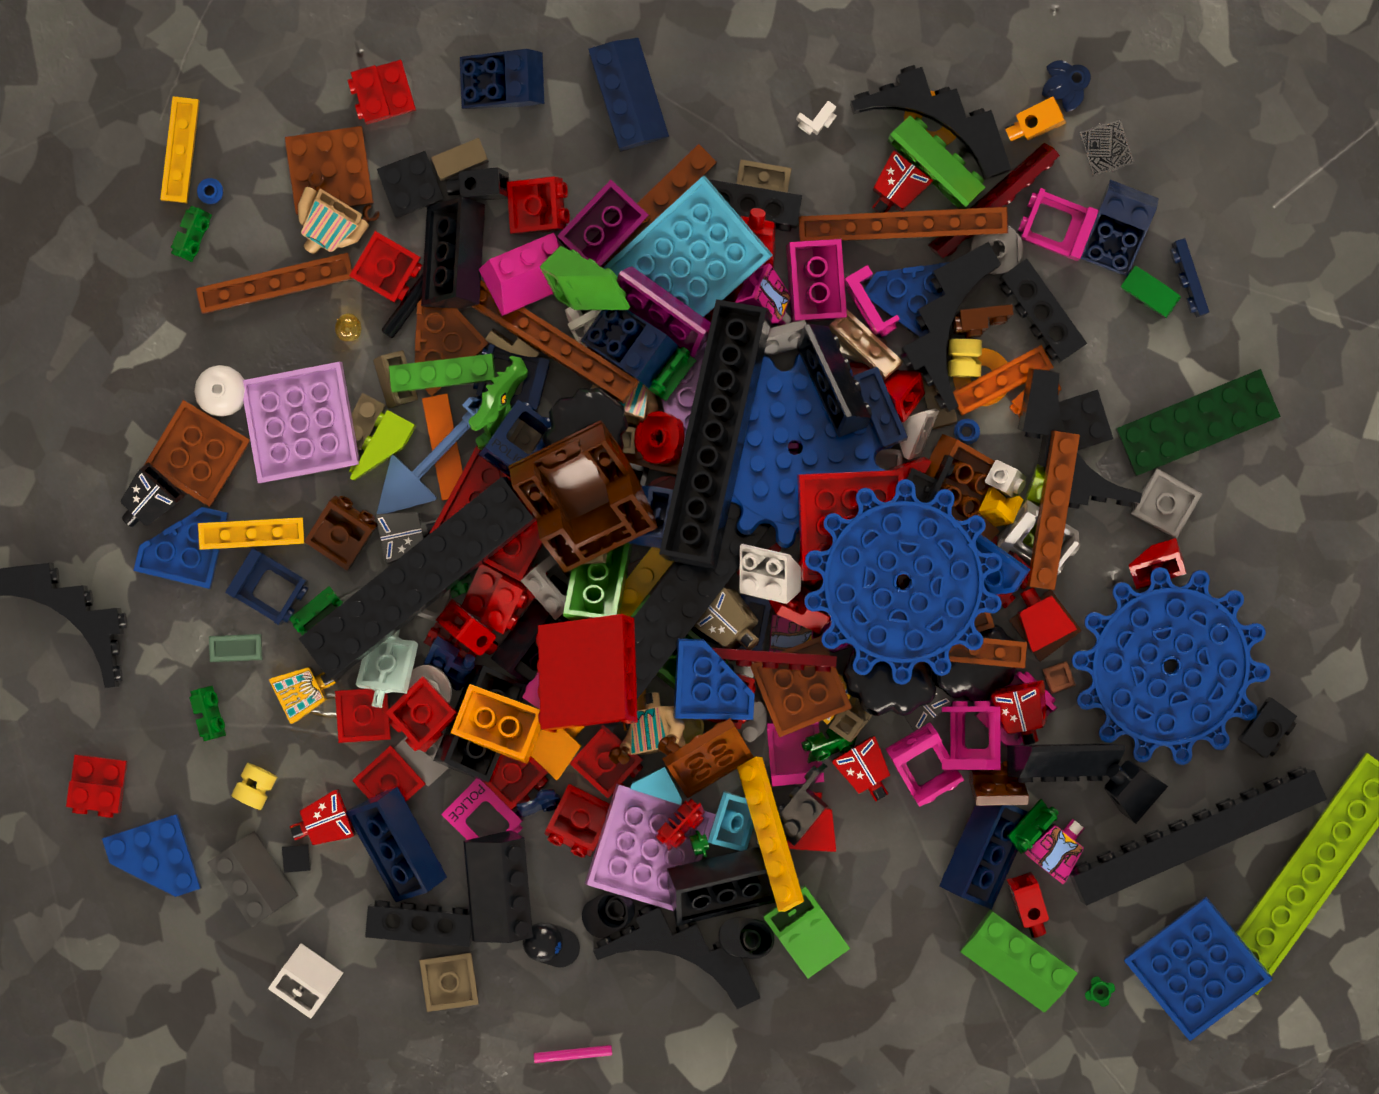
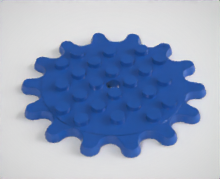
[731,353,894,548]
[804,479,1002,685]
[1072,567,1270,765]

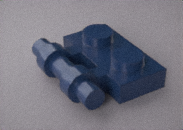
[423,636,475,691]

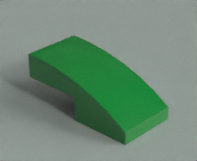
[1121,265,1181,318]

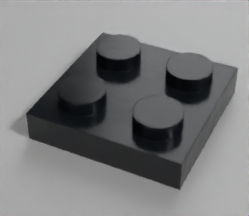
[377,151,444,218]
[1059,390,1113,450]

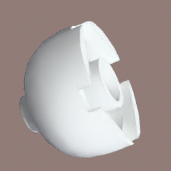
[194,365,245,417]

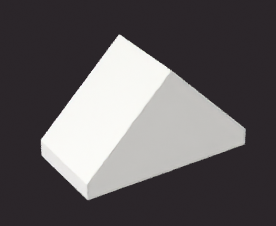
[900,408,939,460]

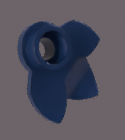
[1042,60,1091,112]
[515,789,561,817]

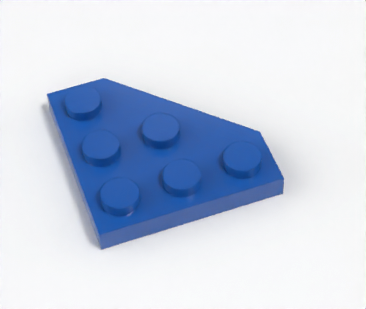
[864,262,950,338]
[133,507,229,589]
[976,534,1031,595]
[674,639,755,720]
[102,814,202,897]

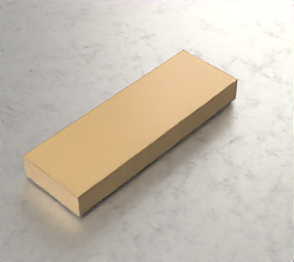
[829,309,903,381]

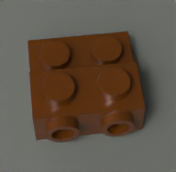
[953,304,1014,339]
[304,495,378,570]
[969,761,1029,806]

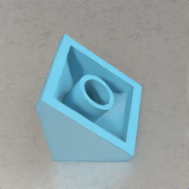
[630,765,682,805]
[708,791,754,851]

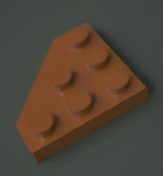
[415,300,489,396]

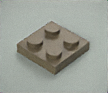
[419,952,479,1012]

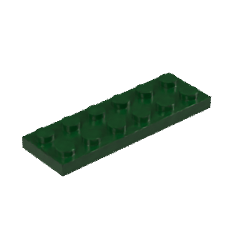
[1116,369,1281,477]

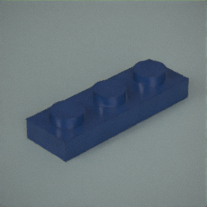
[1170,238,1209,318]
[853,367,908,449]

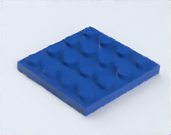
[1124,897,1273,1041]

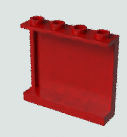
[536,614,638,733]

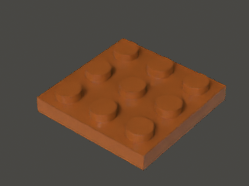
[285,126,374,215]
[144,400,251,507]
[751,635,852,738]
[662,718,754,798]

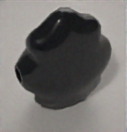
[543,387,628,451]
[931,625,1016,703]
[843,648,936,716]

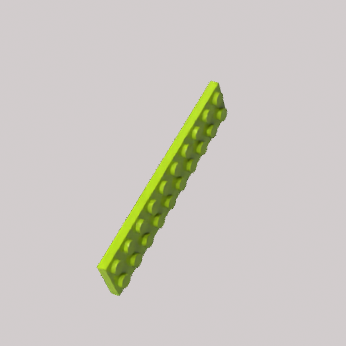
[1236,753,1379,995]

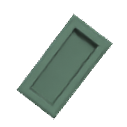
[209,634,263,662]

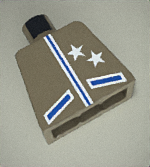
[694,587,759,650]

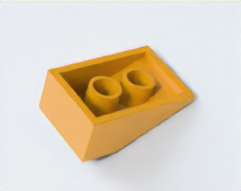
[451,684,541,764]

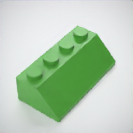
[887,116,985,209]
[563,543,633,621]
[960,909,1078,1013]

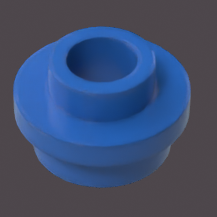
[197,178,223,204]
[954,419,980,445]

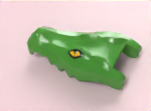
[469,356,528,450]

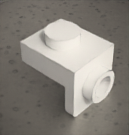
[796,101,837,135]
[985,460,1027,497]

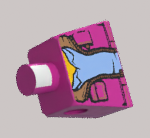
[735,263,791,326]
[769,615,820,652]
[1023,819,1085,884]

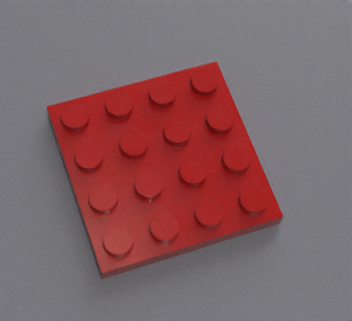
[430,446,543,582]
[797,470,907,581]

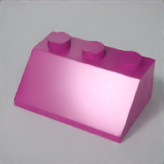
[479,233,561,316]
[786,239,847,323]

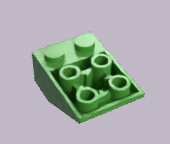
[540,246,630,310]
[763,885,850,979]

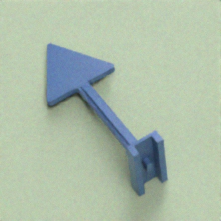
[377,396,482,514]

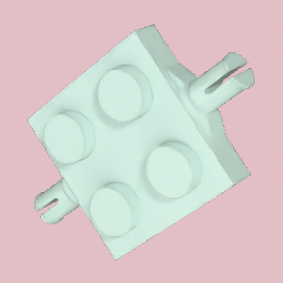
[356,629,418,708]

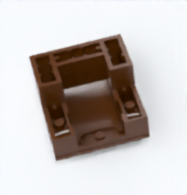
[508,420,658,573]

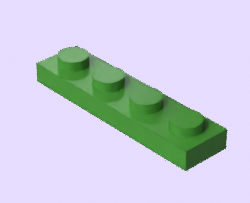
[389,354,496,393]

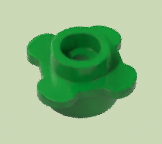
[689,830,710,857]
[1085,976,1115,1007]

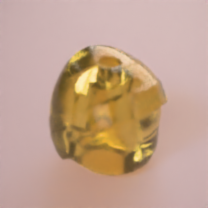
[335,313,362,341]

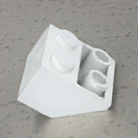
[740,544,801,604]
[268,943,344,1019]

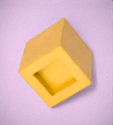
[978,487,1023,527]

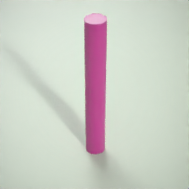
[534,1045,612,1063]

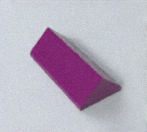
[616,266,711,358]

